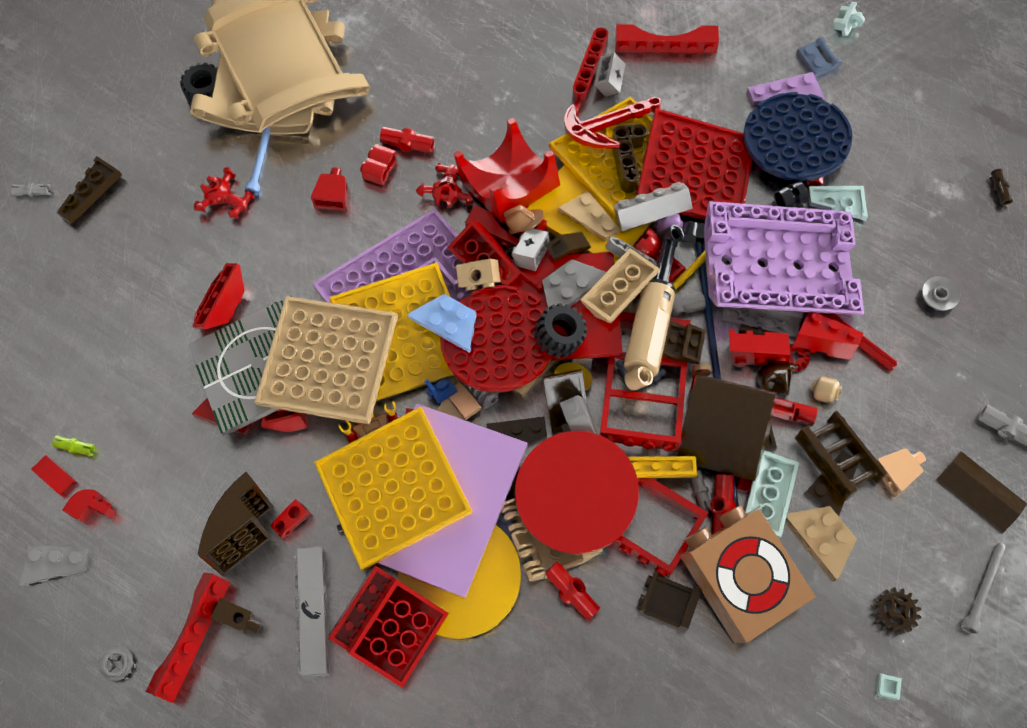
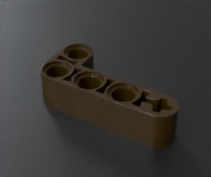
[612,124,647,193]

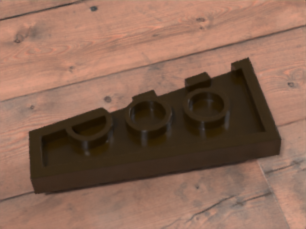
[57,156,122,224]

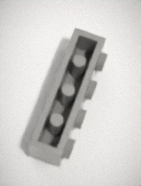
[613,182,693,231]

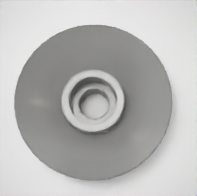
[922,276,961,311]

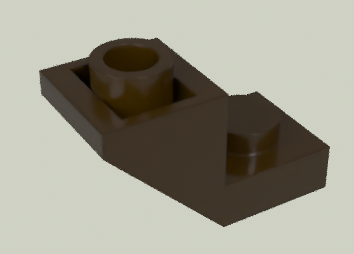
[545,232,591,262]

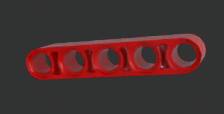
[572,27,609,104]

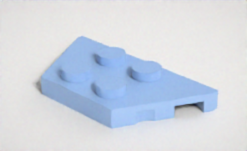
[408,294,476,353]

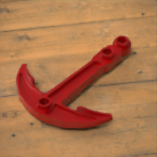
[564,97,661,149]

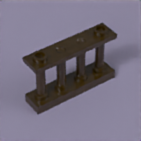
[795,411,887,502]

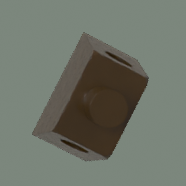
[210,598,263,634]

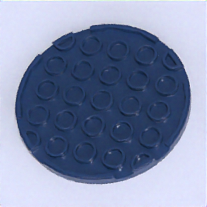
[743,92,853,181]

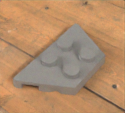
[542,259,607,308]

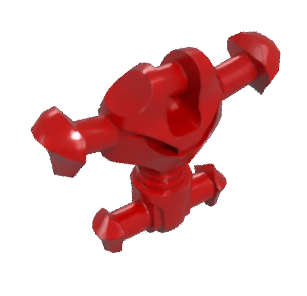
[416,163,474,208]
[193,167,255,219]

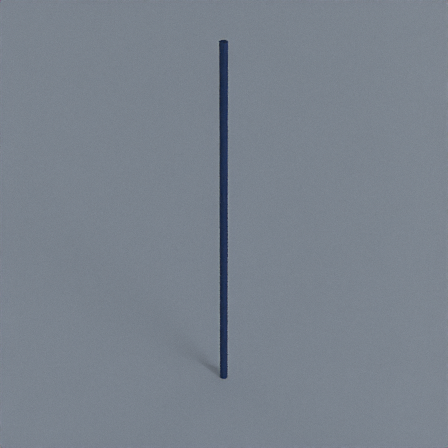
[695,241,739,507]

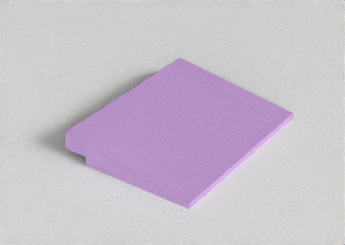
[312,208,497,303]
[352,403,527,599]

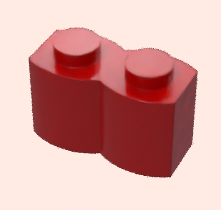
[360,144,397,185]

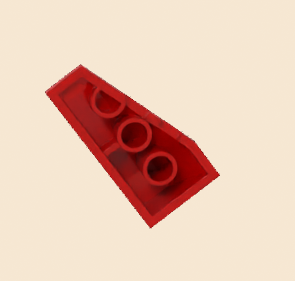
[447,220,521,286]

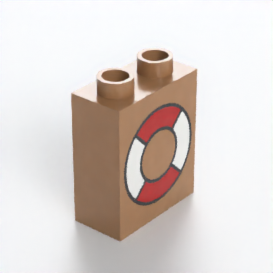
[680,505,816,643]

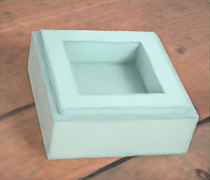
[876,673,902,701]

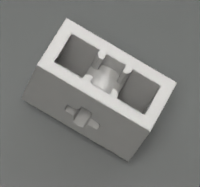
[594,52,626,97]
[512,228,549,271]

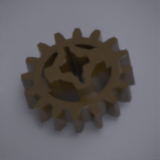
[873,587,922,635]

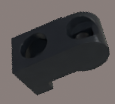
[682,221,705,245]

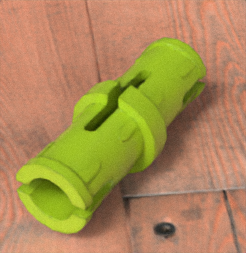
[52,435,95,457]

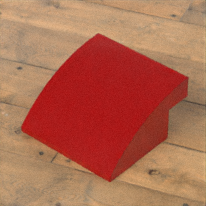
[327,565,449,688]

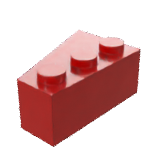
[791,312,863,360]

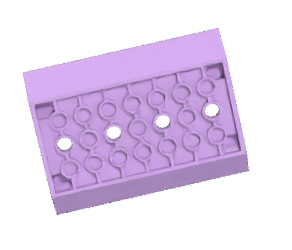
[704,201,864,315]

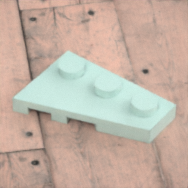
[808,186,868,221]

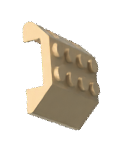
[501,498,603,581]

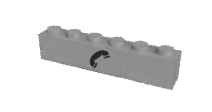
[294,546,330,678]

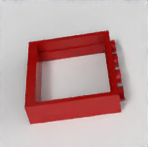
[613,478,709,578]

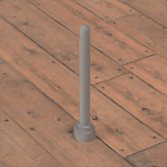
[961,543,1005,634]

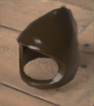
[757,364,798,396]

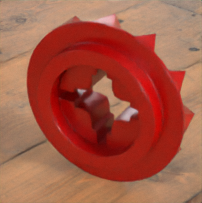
[786,343,811,372]

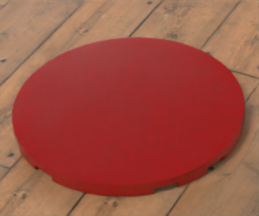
[440,285,556,392]
[515,431,639,554]

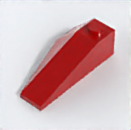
[261,409,307,432]

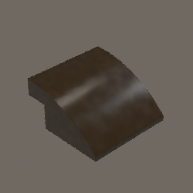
[677,374,777,481]
[198,472,274,576]

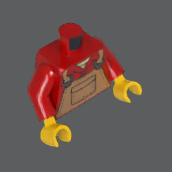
[338,401,398,443]

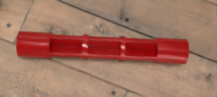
[690,375,818,427]

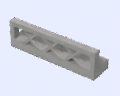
[721,307,803,340]

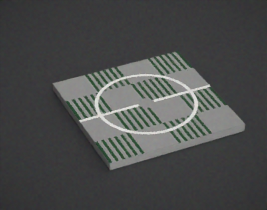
[188,296,292,436]

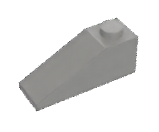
[560,395,597,434]

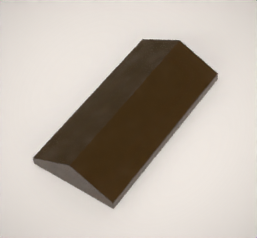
[936,451,1027,533]

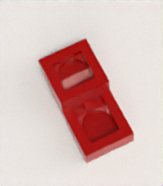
[31,455,75,495]

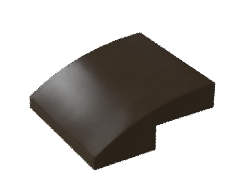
[662,321,706,364]

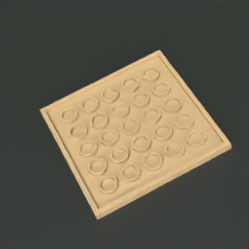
[254,296,398,425]

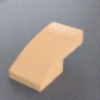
[449,382,481,420]

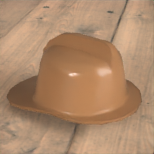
[504,205,544,234]

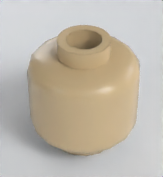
[811,376,842,404]

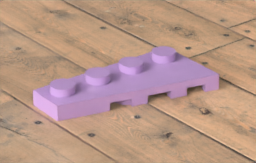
[747,72,825,105]

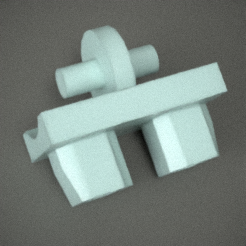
[833,2,865,36]

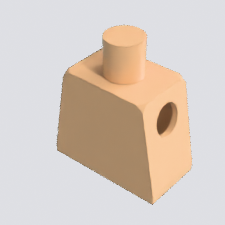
[877,448,926,497]

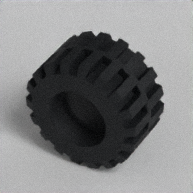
[180,63,218,105]
[533,303,587,358]

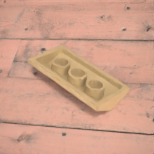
[581,248,660,324]

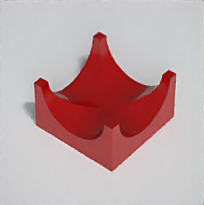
[453,117,560,223]

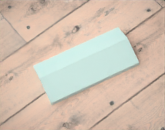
[745,451,799,538]

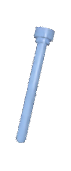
[244,126,271,195]

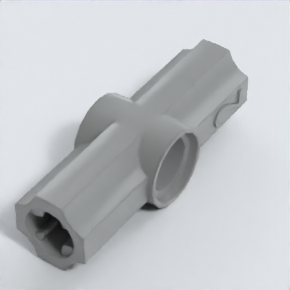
[670,292,706,319]
[978,404,1027,446]

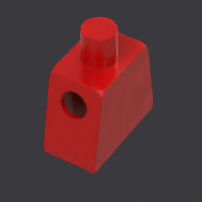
[311,167,348,210]

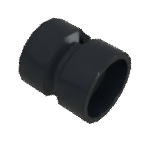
[774,181,809,208]

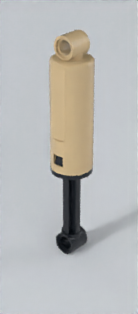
[624,225,684,390]

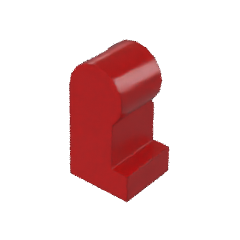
[271,499,312,539]

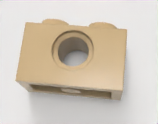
[456,259,501,291]

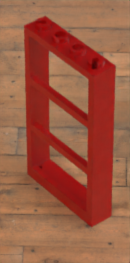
[600,312,691,452]

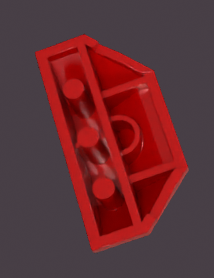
[192,263,245,329]

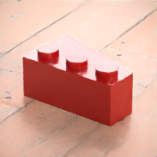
[729,329,790,367]

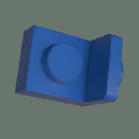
[424,377,458,404]

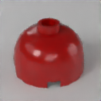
[634,228,661,261]

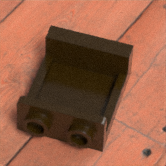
[637,571,702,632]

